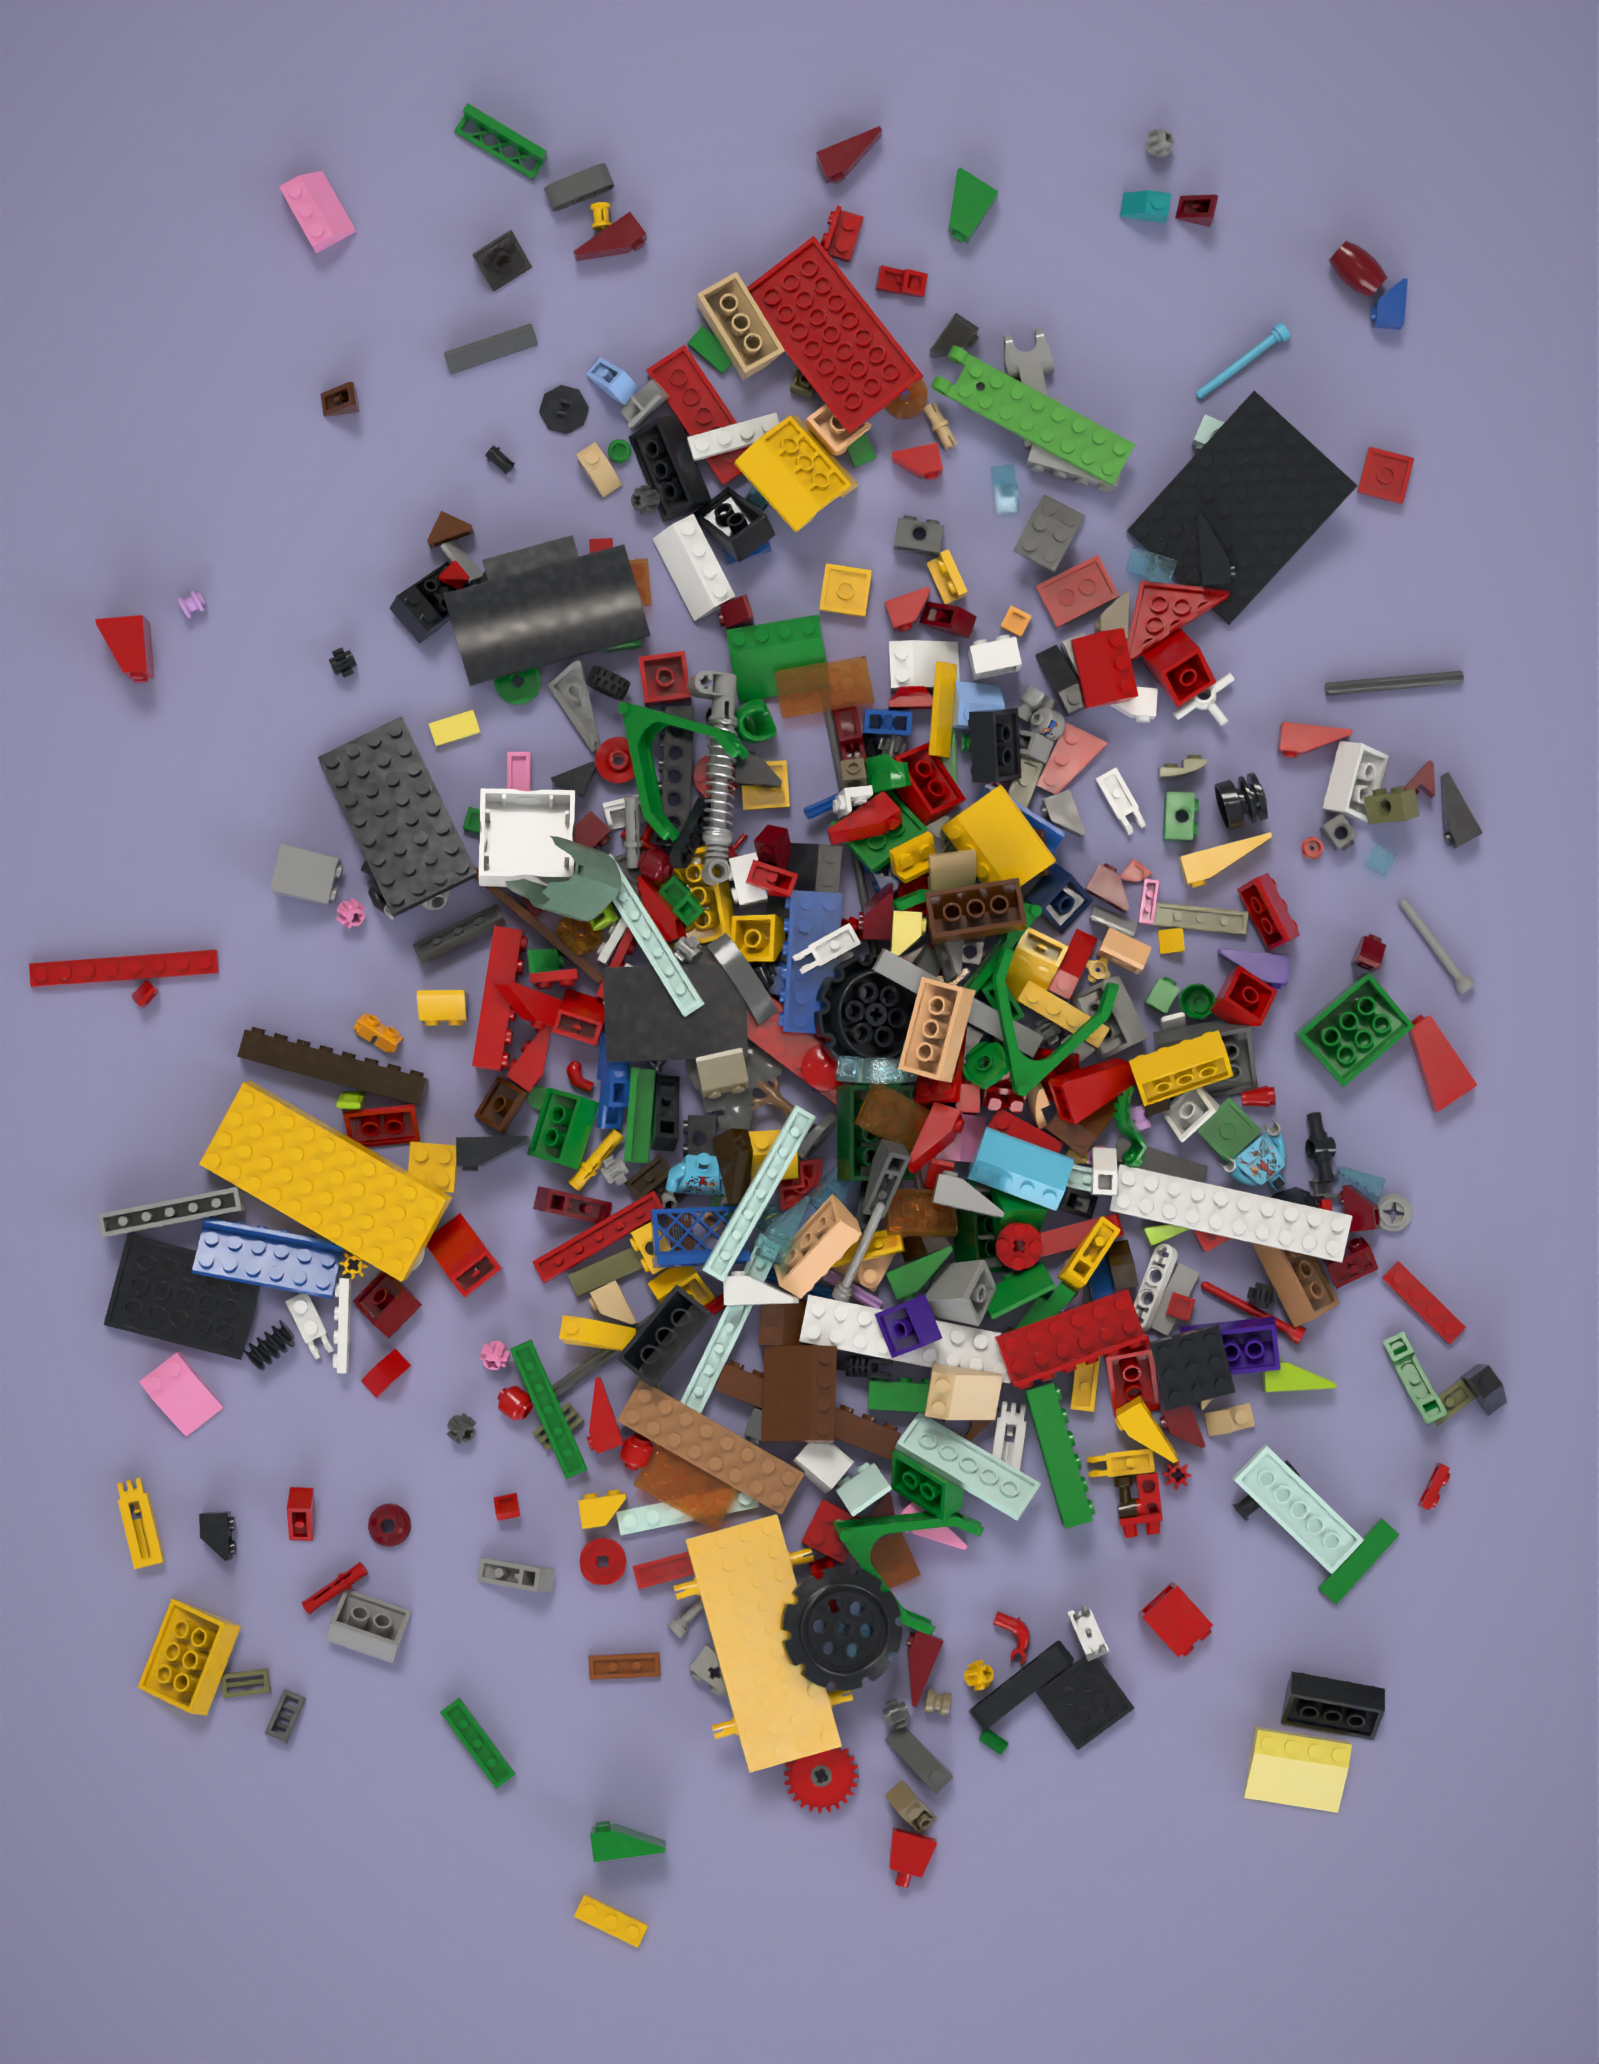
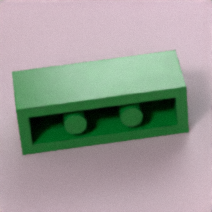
[867,1377,930,1412]

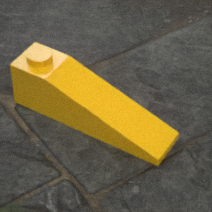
[1178,832,1272,888]

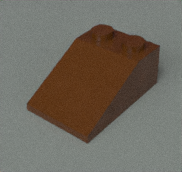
[1045,1096,1119,1158]
[758,1300,815,1346]

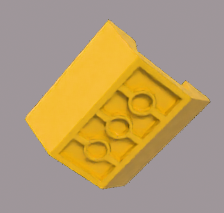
[734,415,859,533]

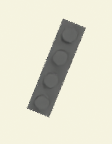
[413,904,506,964]

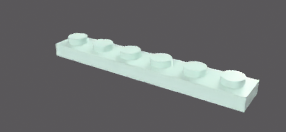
[616,1488,760,1535]

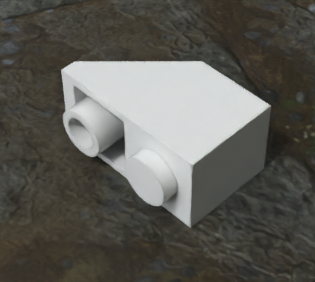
[1091,1147,1117,1196]

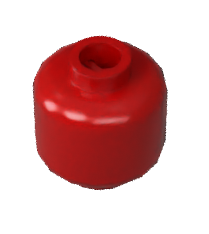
[497,1386,533,1421]
[620,1433,654,1470]

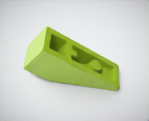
[1262,1358,1337,1392]

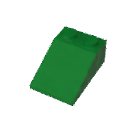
[885,1245,953,1302]
[590,1821,666,1862]

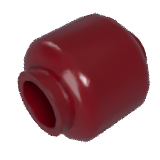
[637,848,674,882]

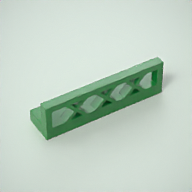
[454,103,548,180]
[624,1067,656,1164]

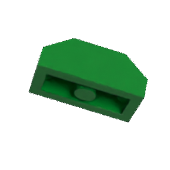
[865,753,911,795]

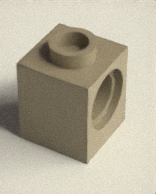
[840,758,867,789]

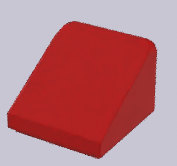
[132,980,159,1008]

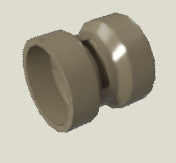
[924,1689,952,1717]

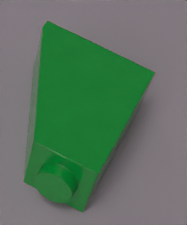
[948,167,999,244]

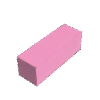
[1138,879,1159,925]

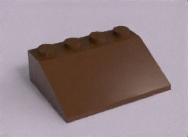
[761,1345,837,1444]

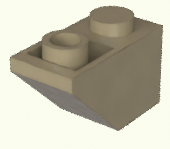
[885,1780,937,1834]

